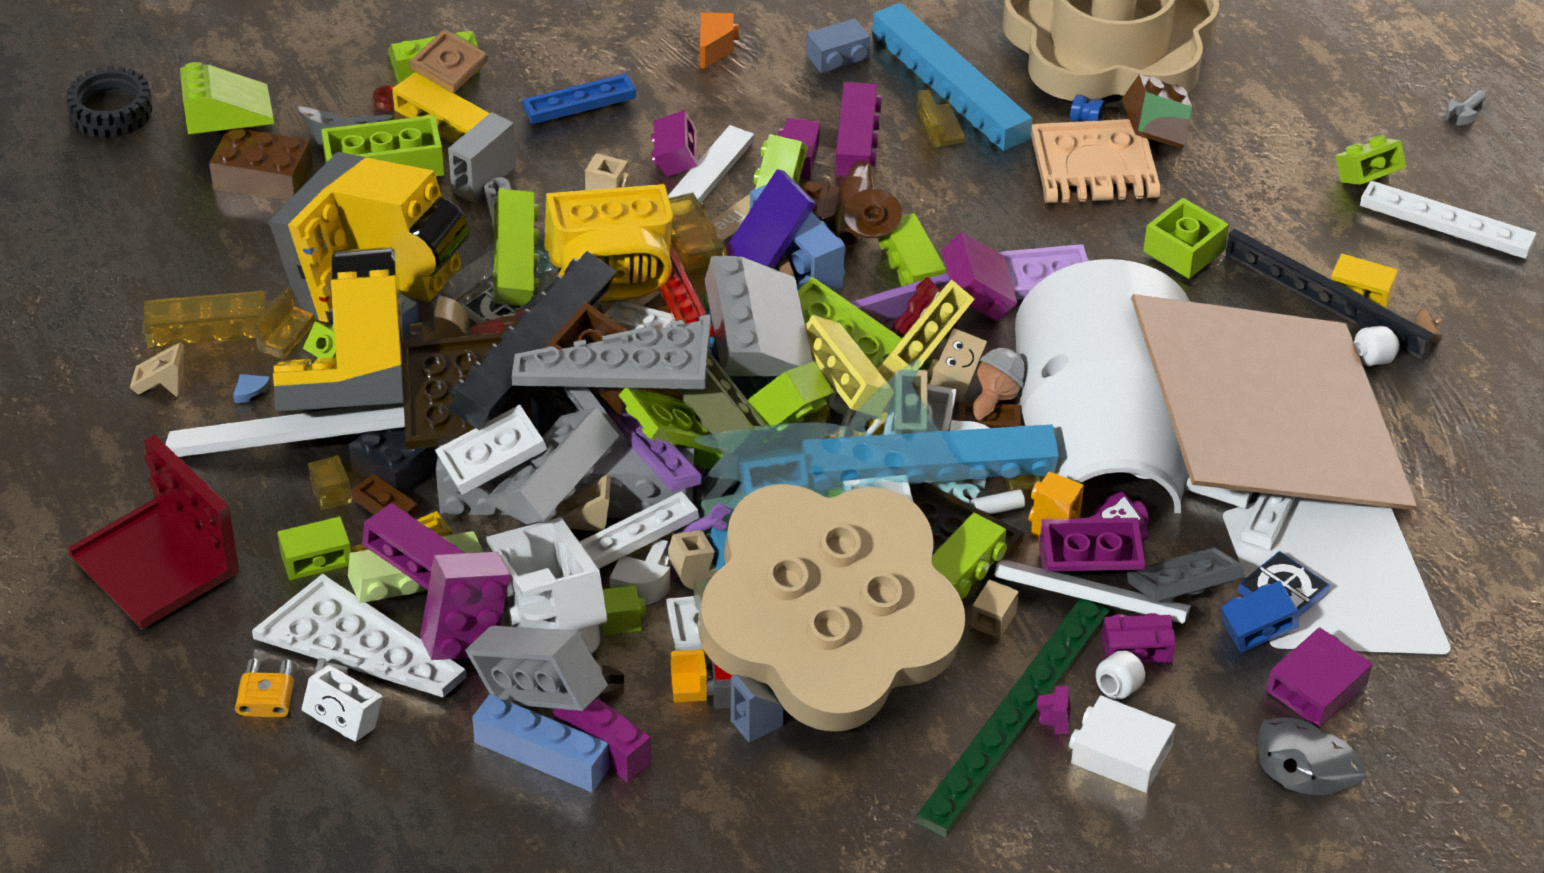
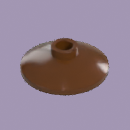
[844,189,902,238]

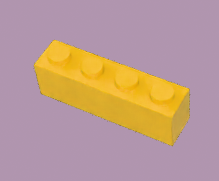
[392,72,490,143]

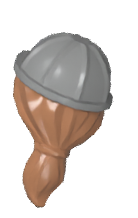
[973,348,1025,420]

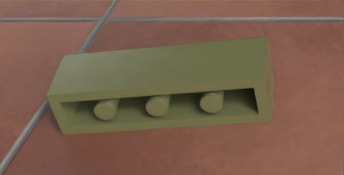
[678,350,771,457]

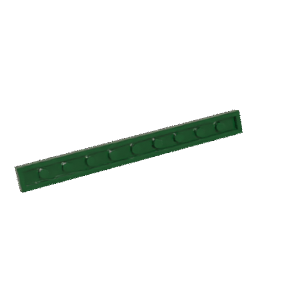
[916,598,1110,838]

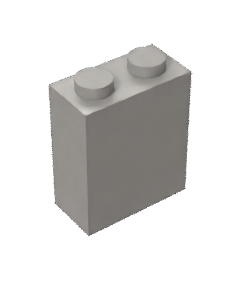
[448,112,516,203]

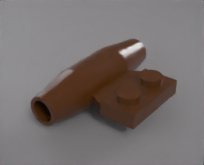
[800,161,874,248]

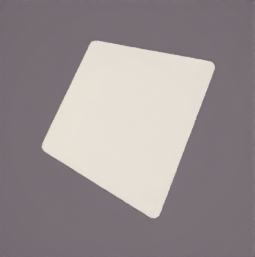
[1223,497,1450,654]

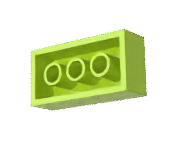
[321,115,444,176]

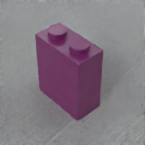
[941,232,1017,322]
[1266,627,1373,728]

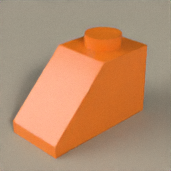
[700,12,739,68]

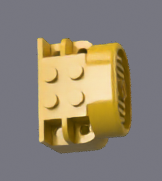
[544,184,673,301]

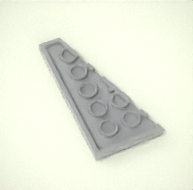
[512,314,711,389]

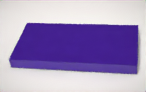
[720,169,816,269]

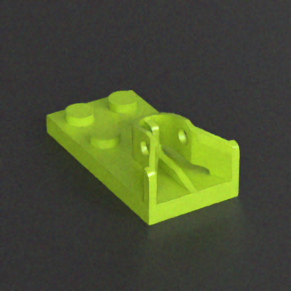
[619,388,725,470]

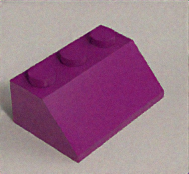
[1039,518,1145,571]

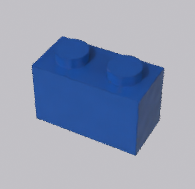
[1221,580,1300,653]

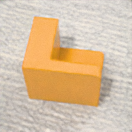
[671,649,707,703]

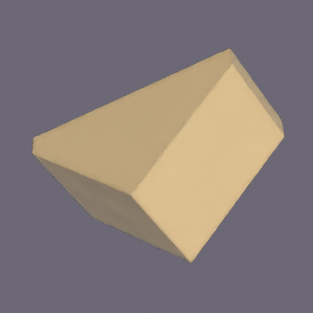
[556,475,611,532]

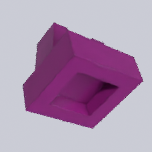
[1037,686,1073,734]

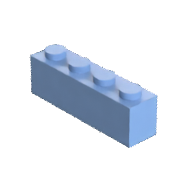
[472,694,609,793]

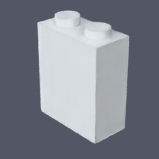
[1069,695,1176,793]

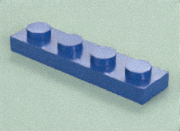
[522,73,637,124]

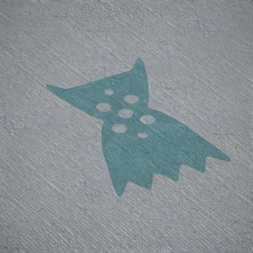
[694,360,987,509]

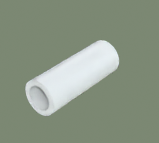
[971,489,1025,515]

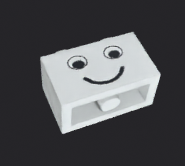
[301,665,383,742]

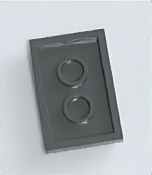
[1127,547,1244,603]

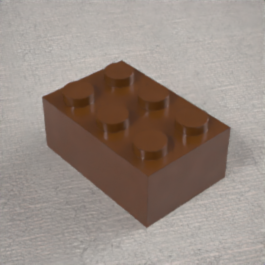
[209,128,313,201]
[546,302,644,415]

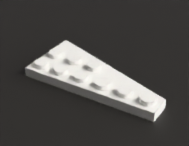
[252,574,466,697]

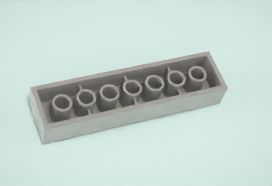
[436,445,695,518]

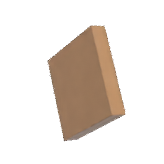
[409,29,488,94]

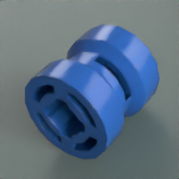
[1070,94,1105,122]

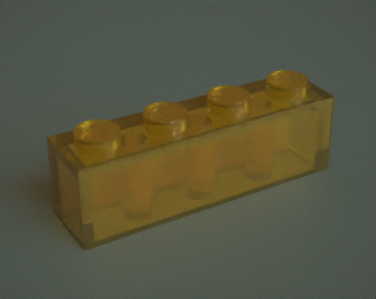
[144,290,269,347]

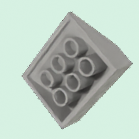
[705,256,813,376]

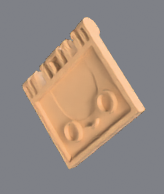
[1031,119,1160,203]

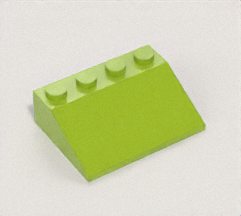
[180,62,274,134]

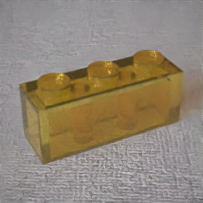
[668,192,726,277]

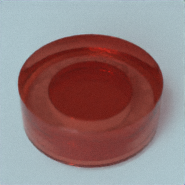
[373,85,394,111]

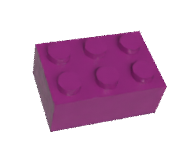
[420,552,510,660]

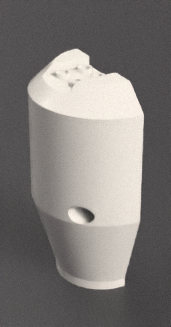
[1015,259,1190,513]

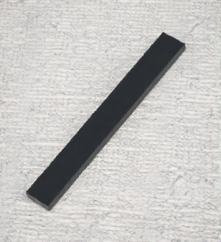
[1225,228,1434,361]

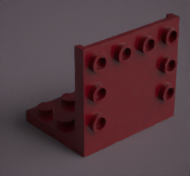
[68,435,240,630]

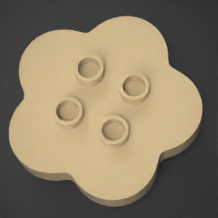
[1002,0,1219,101]
[698,484,965,731]

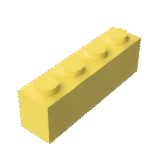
[877,279,974,386]
[805,315,895,417]

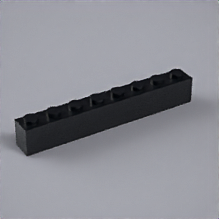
[449,251,617,431]

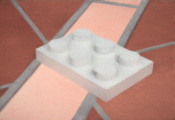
[435,405,547,495]

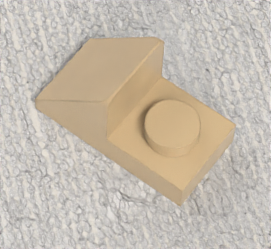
[130,342,184,396]

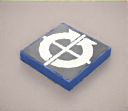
[1237,551,1330,617]

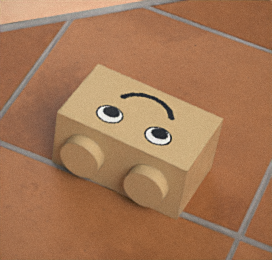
[927,328,987,402]

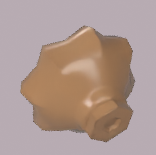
[1415,309,1443,343]

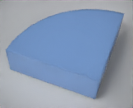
[233,374,271,403]

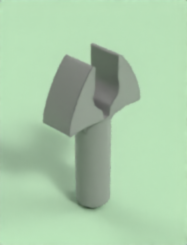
[1447,90,1486,125]

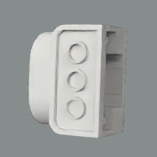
[486,517,607,654]

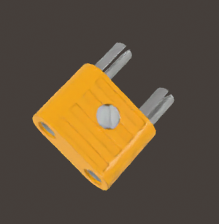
[235,659,294,717]

